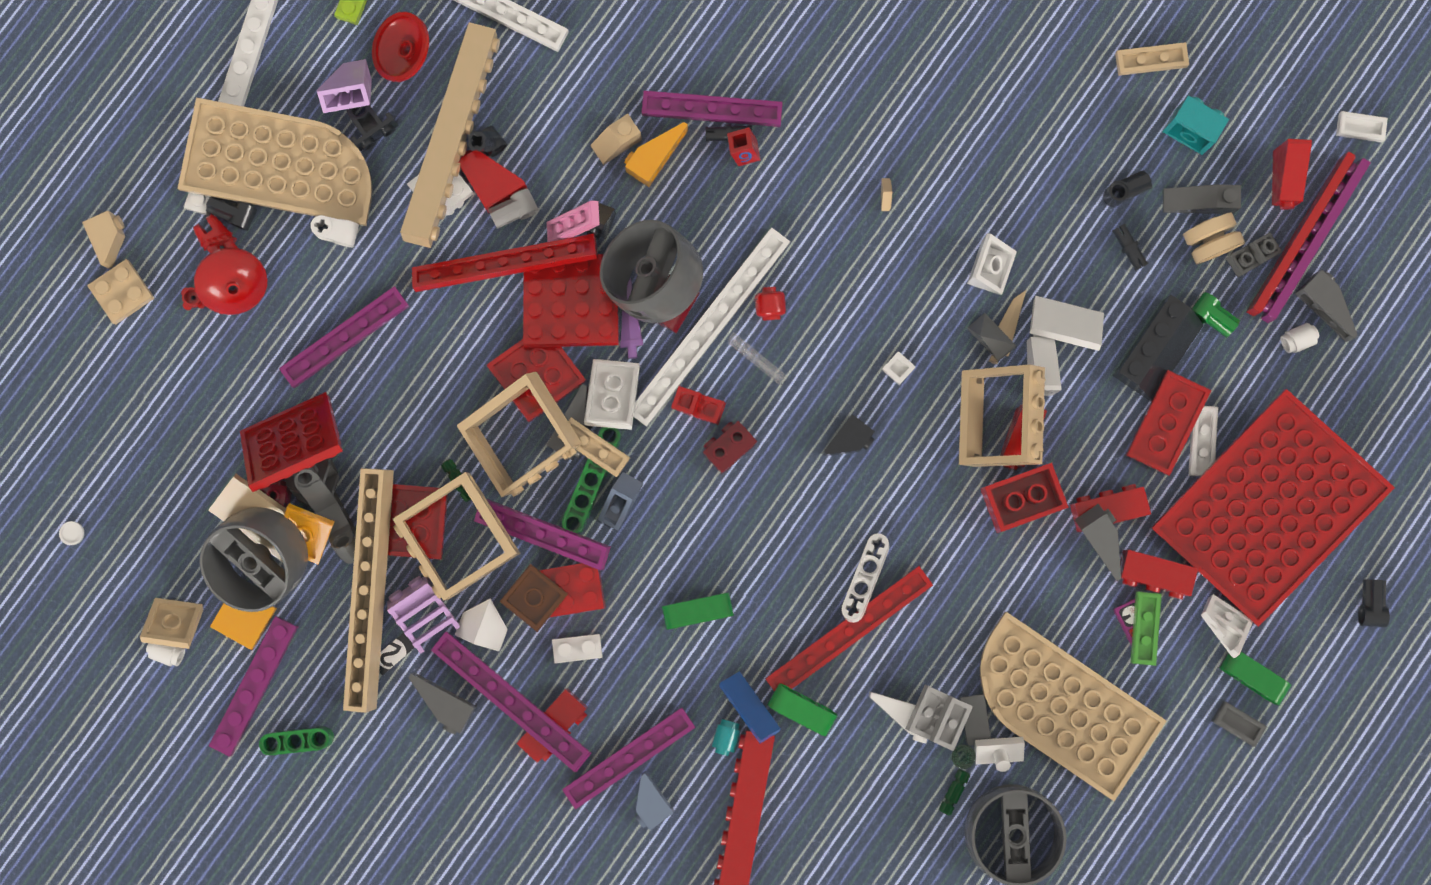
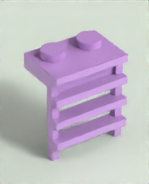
[387,576,460,654]

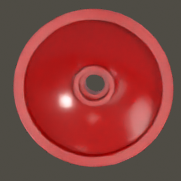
[372,12,429,82]
[194,248,267,315]

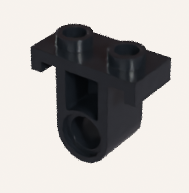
[346,105,398,152]

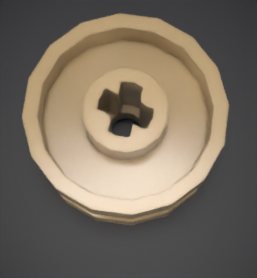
[1183,212,1245,264]

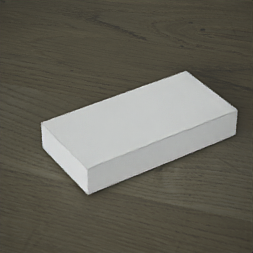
[1336,111,1388,142]

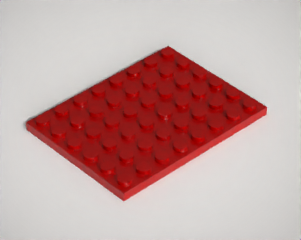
[1151,389,1395,627]

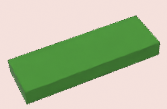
[1130,591,1162,666]

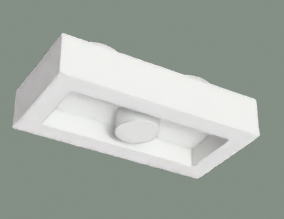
[552,634,603,663]

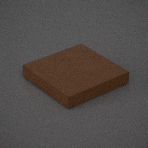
[500,564,568,632]

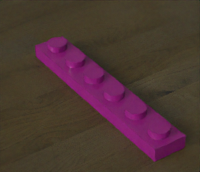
[642,91,783,127]
[279,286,409,388]
[474,499,611,570]
[209,616,298,757]
[562,707,695,810]

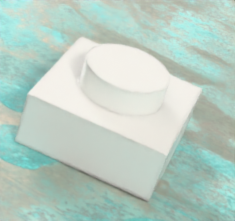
[882,351,915,385]

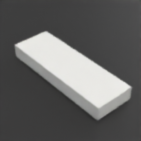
[1188,406,1218,477]

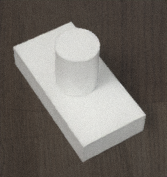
[974,737,1025,772]

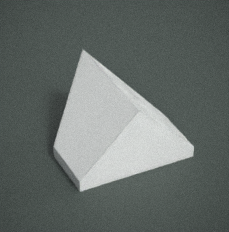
[455,598,508,651]

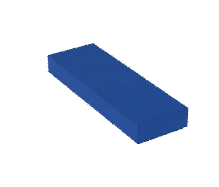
[719,671,781,743]

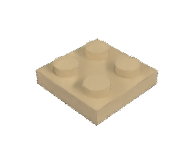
[87,259,155,325]
[140,598,203,649]

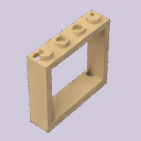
[959,364,1045,467]
[457,372,582,497]
[393,472,520,601]

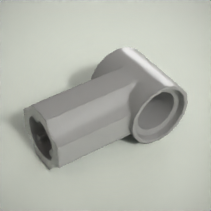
[488,189,539,229]

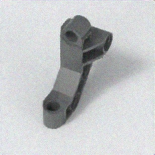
[285,458,356,564]

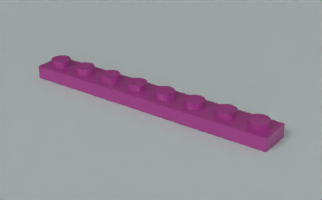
[1260,158,1371,323]
[431,632,591,772]

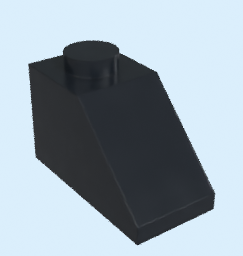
[822,414,875,456]

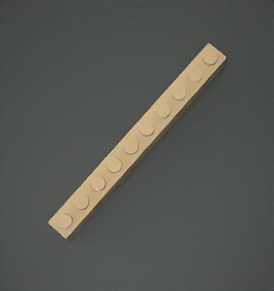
[400,22,500,248]
[343,468,394,713]

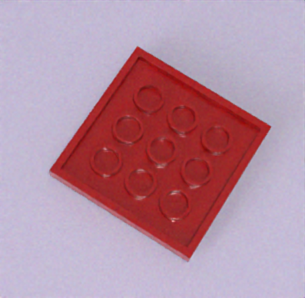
[523,254,619,348]
[240,392,343,492]

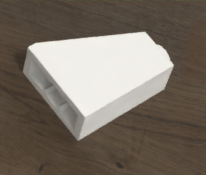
[1027,334,1061,396]

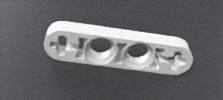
[842,533,890,623]

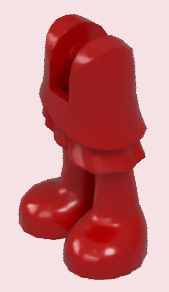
[193,214,238,253]

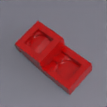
[671,386,726,425]

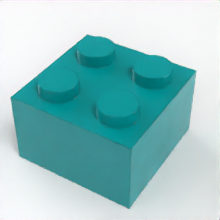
[1162,95,1229,155]

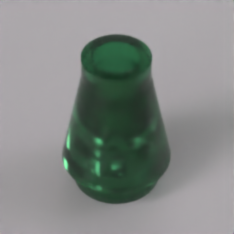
[952,745,976,769]

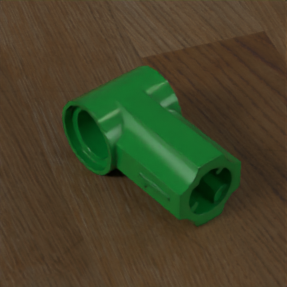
[1191,292,1240,338]

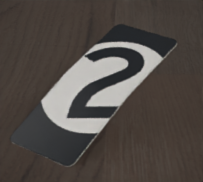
[379,633,415,675]

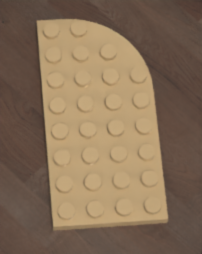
[177,97,372,226]
[980,612,1167,801]

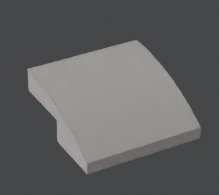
[905,685,973,751]

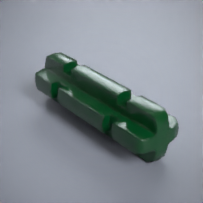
[441,459,471,502]
[939,769,970,816]

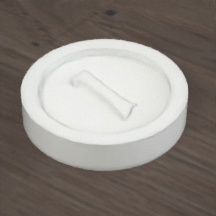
[59,521,84,545]

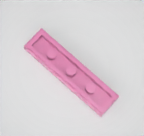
[547,201,600,242]

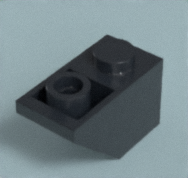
[585,203,616,240]

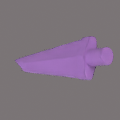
[620,278,643,359]

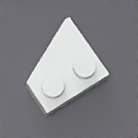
[1201,594,1253,658]

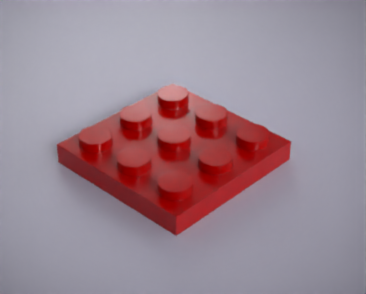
[487,339,586,422]
[388,484,448,560]

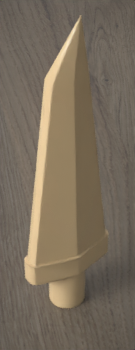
[989,290,1026,364]

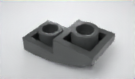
[1226,232,1282,277]

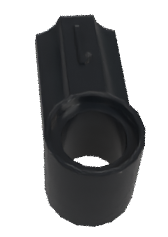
[468,126,507,157]
[1103,170,1152,207]
[206,197,257,231]
[1358,579,1390,627]

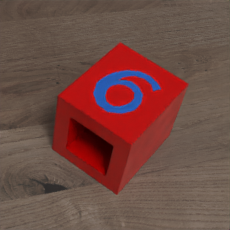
[727,127,760,166]

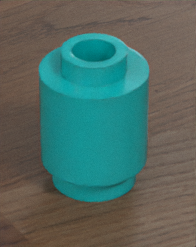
[712,719,741,756]

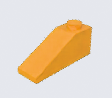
[624,122,688,187]

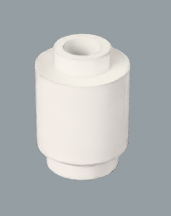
[1281,323,1319,353]
[146,643,185,666]

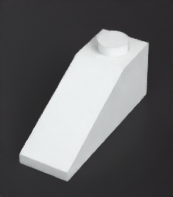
[868,691,927,743]

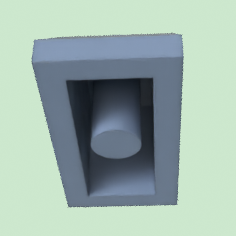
[597,472,643,531]
[635,771,674,830]

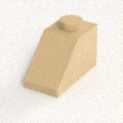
[590,114,642,165]
[82,211,125,269]

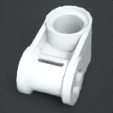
[311,215,359,248]

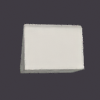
[967,233,1017,295]

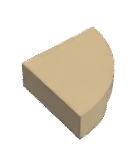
[881,178,892,211]

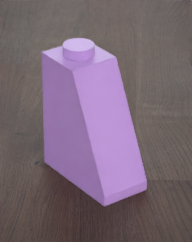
[317,59,372,113]

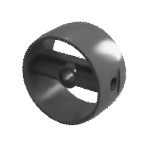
[600,220,703,324]
[200,507,308,612]
[965,784,1066,885]

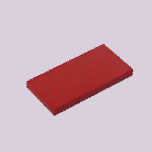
[1126,370,1212,476]

